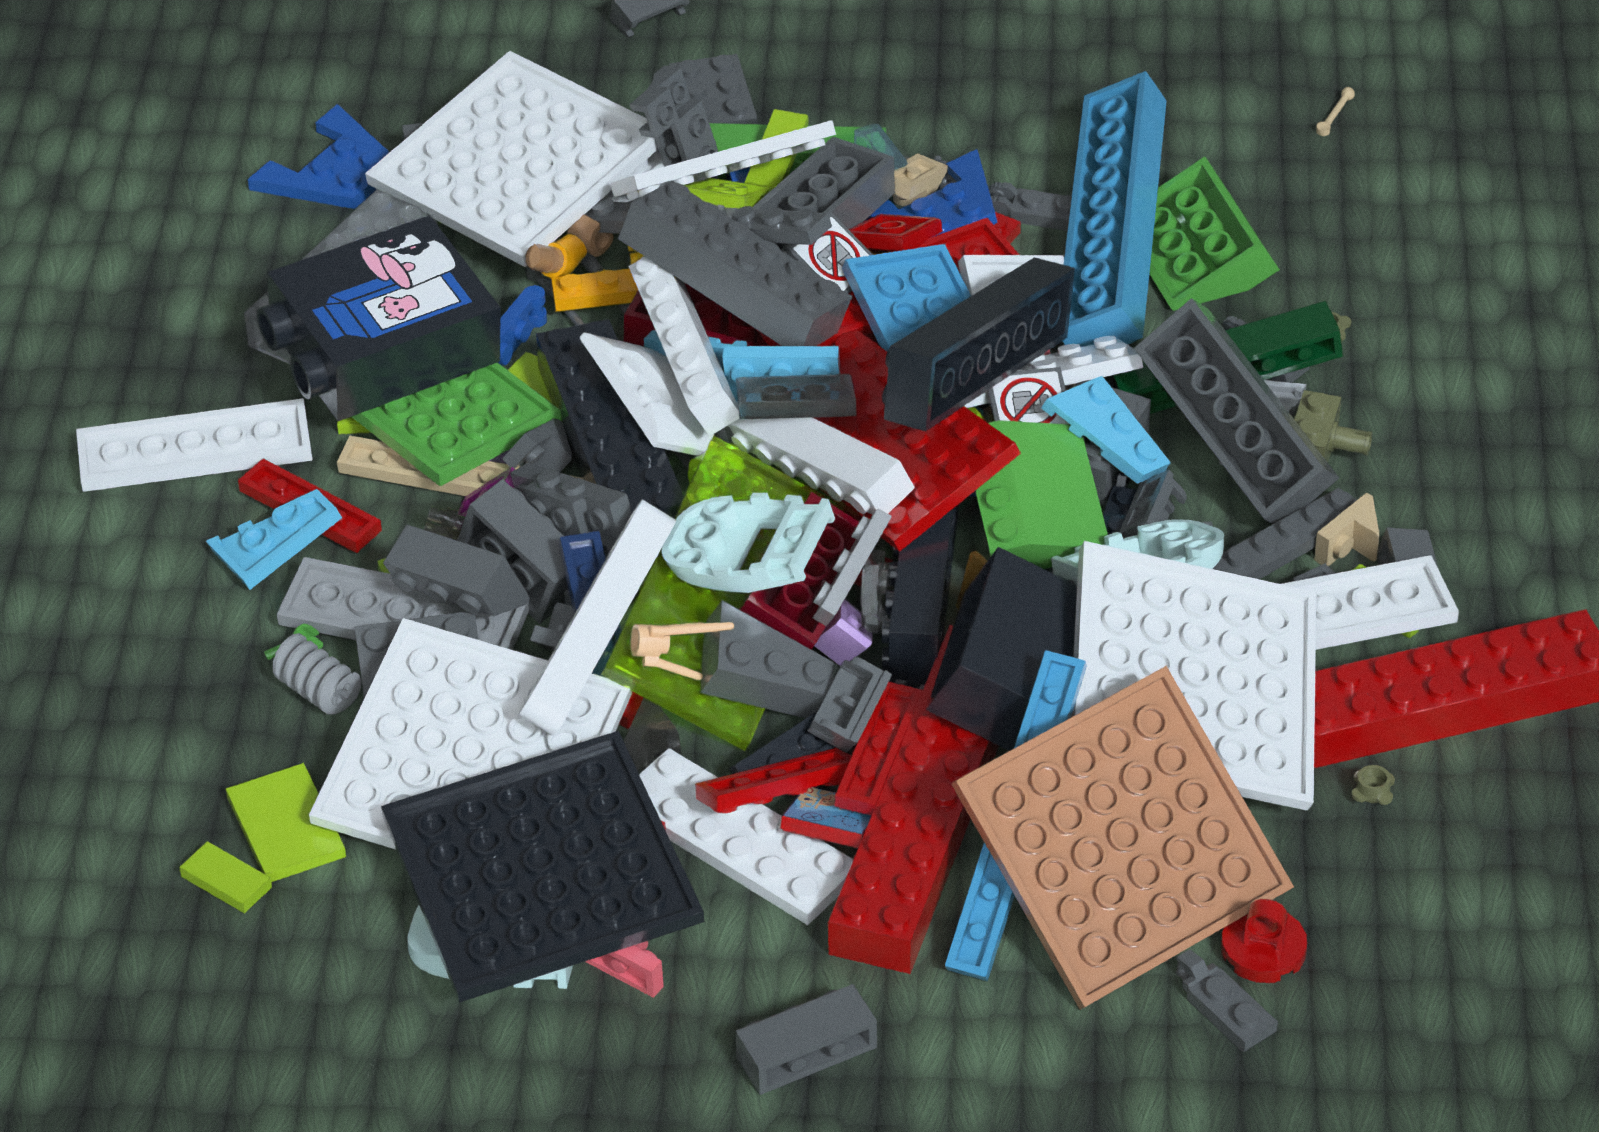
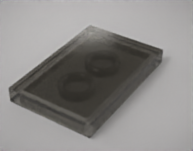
[736,374,856,420]

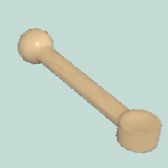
[1316,87,1355,136]

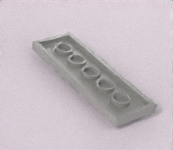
[277,557,529,650]

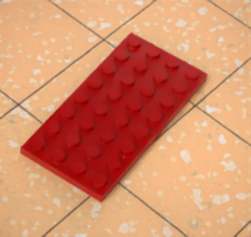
[775,330,1021,552]

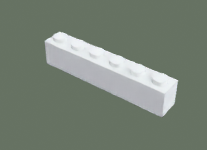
[629,256,743,436]
[728,391,915,515]

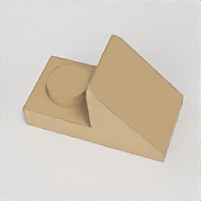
[892,153,948,207]
[1314,493,1379,566]

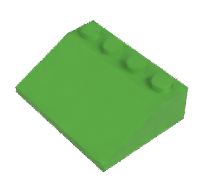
[1149,156,1280,311]
[975,420,1108,569]

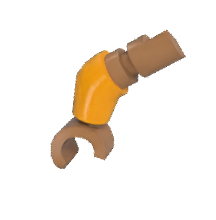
[525,214,613,278]

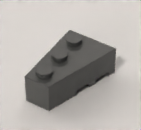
[700,600,834,718]

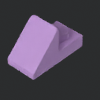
[814,599,872,666]

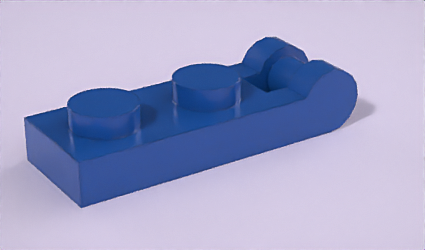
[497,285,547,366]

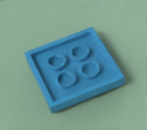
[842,244,971,352]

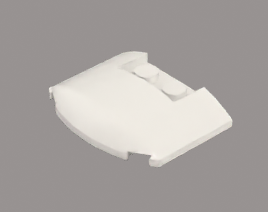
[580,333,715,456]

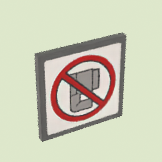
[784,211,873,294]
[988,367,1070,425]

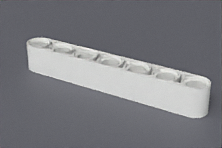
[518,499,676,736]

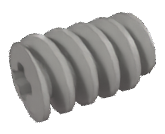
[273,633,361,714]

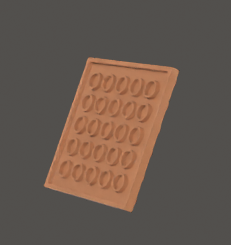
[952,666,1294,1010]

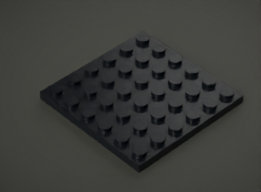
[381,731,705,1003]

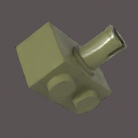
[1294,390,1373,462]

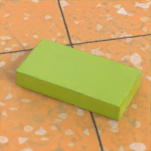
[180,841,272,914]

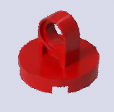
[1221,899,1307,983]

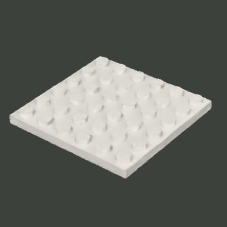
[365,51,658,267]
[1071,541,1316,810]
[309,618,632,849]

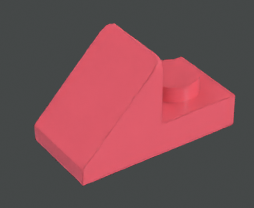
[585,941,664,998]

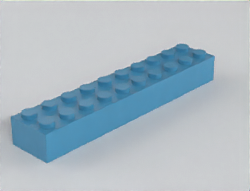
[1063,71,1167,347]

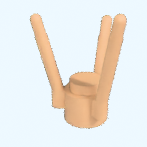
[630,622,734,680]

